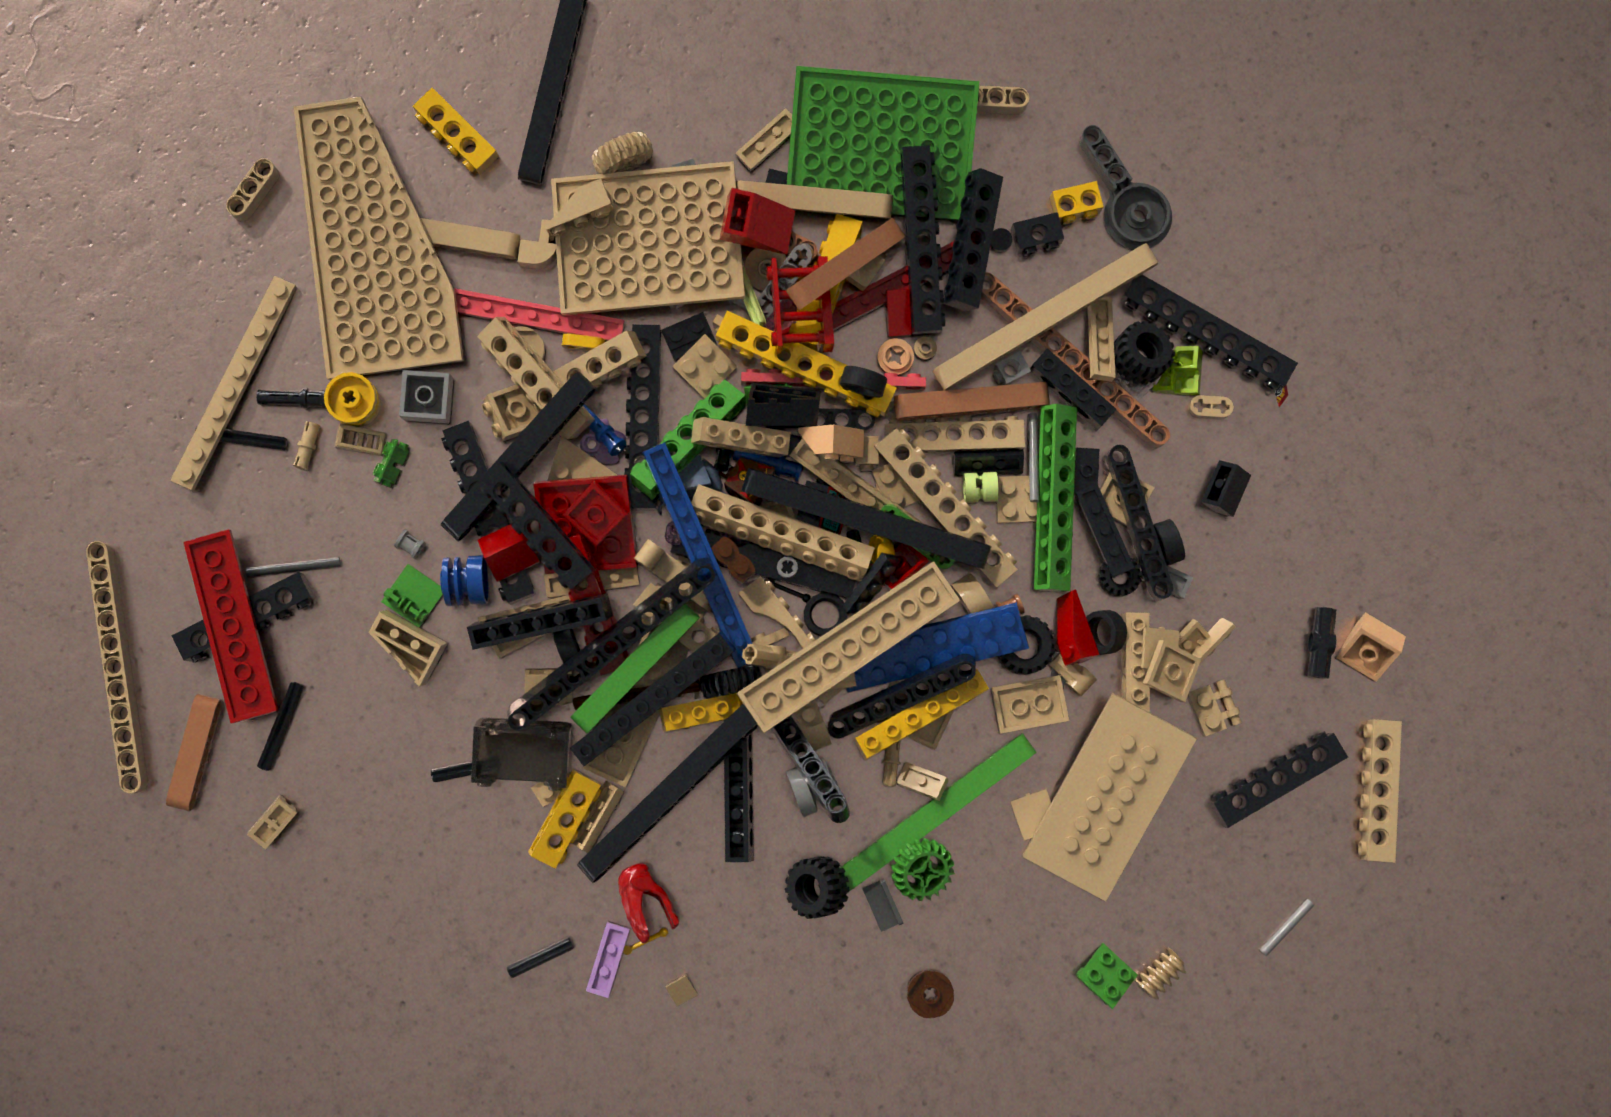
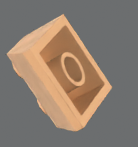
[798,425,864,462]
[1336,612,1406,681]

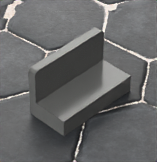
[862,879,904,932]

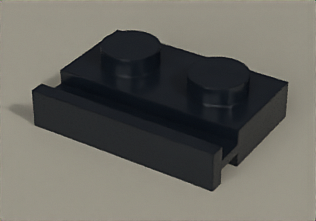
[661,312,717,361]

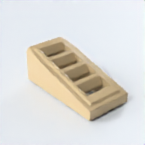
[334,424,386,455]

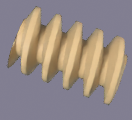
[1134,947,1186,1000]

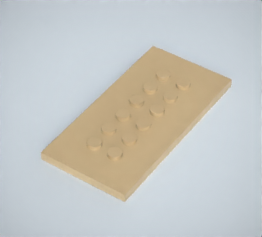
[1023,693,1197,901]

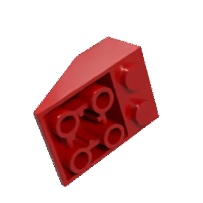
[719,188,795,255]

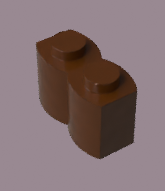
[711,536,756,585]

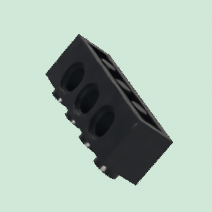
[1030,348,1117,431]

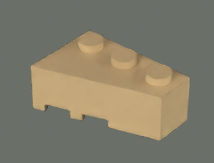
[369,610,447,687]

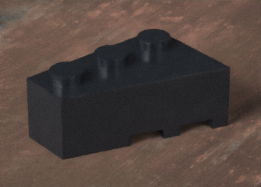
[745,383,821,427]

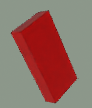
[885,288,912,337]

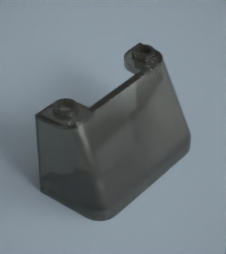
[471,718,572,791]

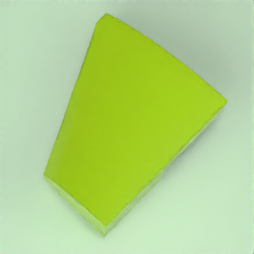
[1152,346,1203,395]

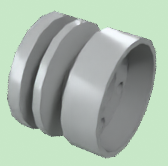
[786,757,838,817]

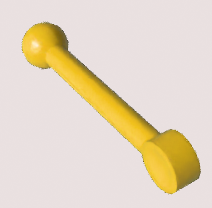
[623,928,668,955]

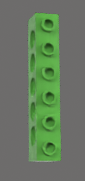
[630,379,746,500]

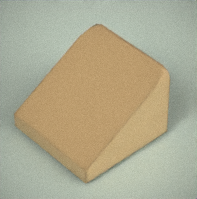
[665,974,698,1006]

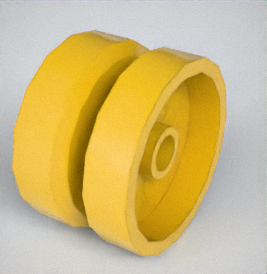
[324,372,381,427]

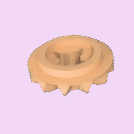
[877,338,914,375]

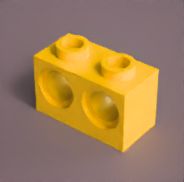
[1050,181,1104,224]

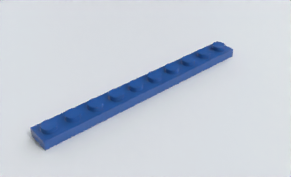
[642,442,753,668]

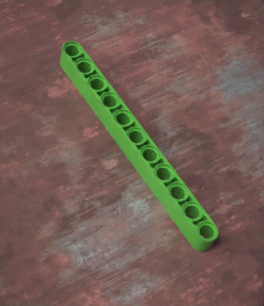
[818,733,1036,894]

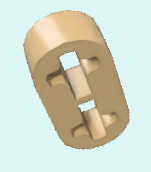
[1188,395,1234,419]

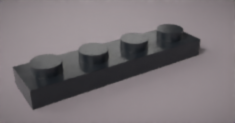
[1075,484,1135,578]

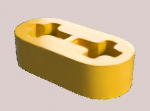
[561,334,606,351]

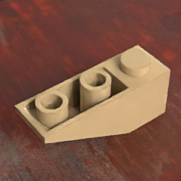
[545,179,614,236]

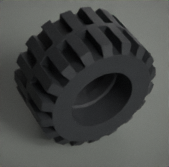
[1114,321,1175,385]
[998,615,1056,675]
[785,856,850,919]

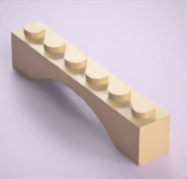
[738,576,845,704]

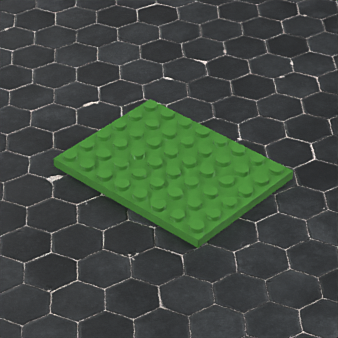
[787,66,980,220]

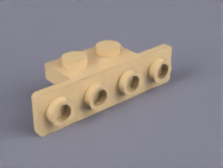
[1178,618,1236,664]

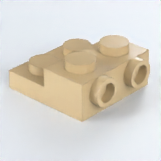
[482,385,541,442]

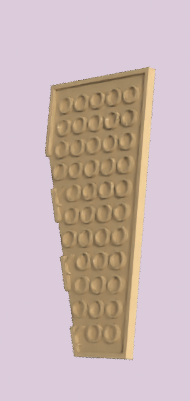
[293,97,464,380]

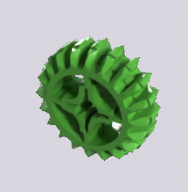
[891,838,955,902]

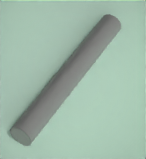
[1260,899,1314,956]

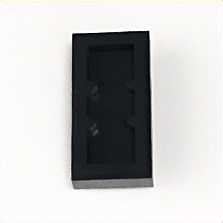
[1074,447,1100,494]

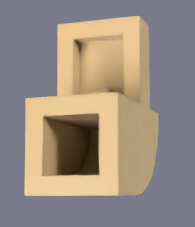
[518,219,557,269]
[951,573,994,614]
[795,700,832,751]

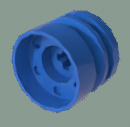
[440,555,489,606]

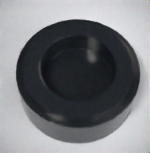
[991,228,1013,252]

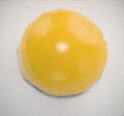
[868,535,895,568]

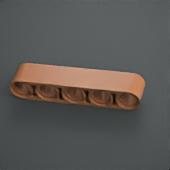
[166,694,222,811]

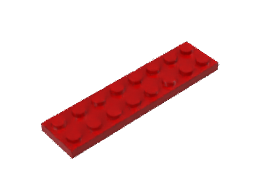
[183,529,279,724]

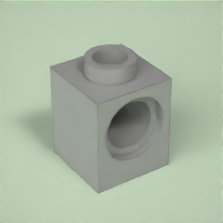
[993,351,1031,385]

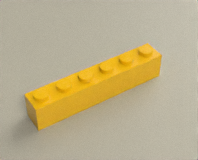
[789,214,863,352]

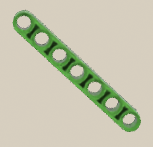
[570,603,700,734]

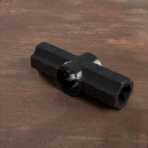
[1308,607,1337,679]

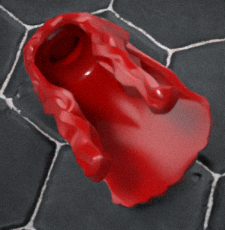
[618,863,679,943]

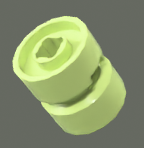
[963,472,998,503]

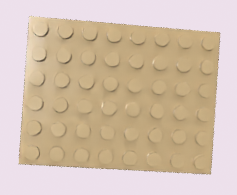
[551,161,746,316]

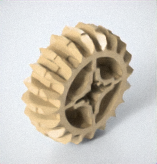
[591,132,653,174]

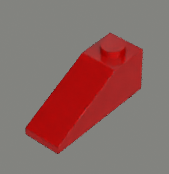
[1057,590,1100,666]

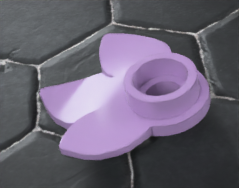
[580,419,626,464]

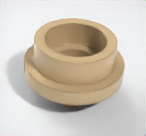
[914,336,937,360]

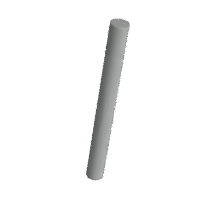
[1028,412,1039,502]

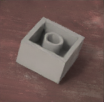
[399,370,453,423]

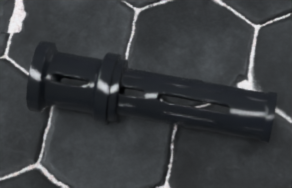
[256,388,327,409]

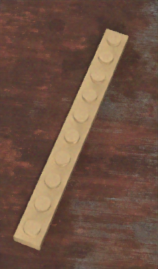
[170,276,297,492]

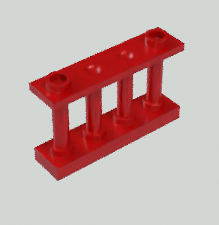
[766,256,834,354]

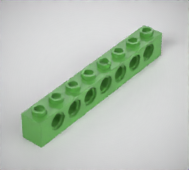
[1034,404,1077,592]

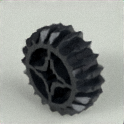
[700,665,762,699]

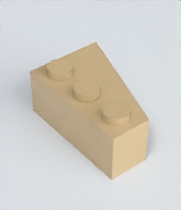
[548,437,617,481]

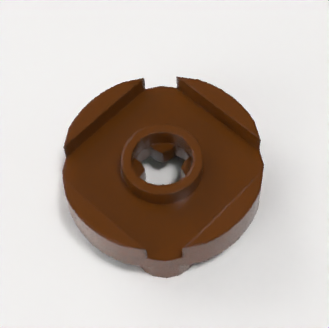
[907,970,954,1018]

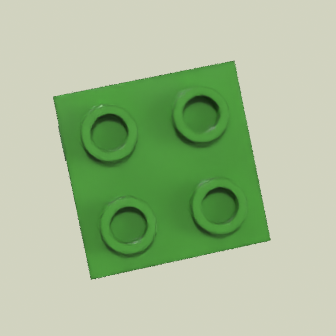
[381,564,443,628]
[1076,943,1138,1009]

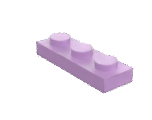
[586,922,630,998]

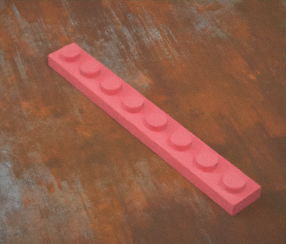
[454,288,625,341]
[741,369,926,391]

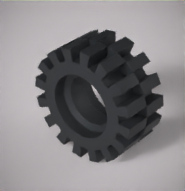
[1098,555,1142,597]

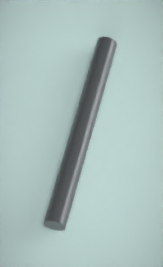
[246,557,341,577]

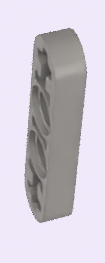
[758,243,814,319]

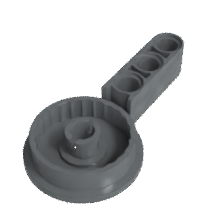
[1079,125,1172,250]

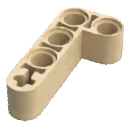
[634,539,711,613]

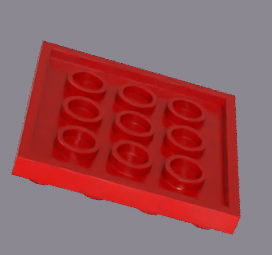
[534,475,638,574]

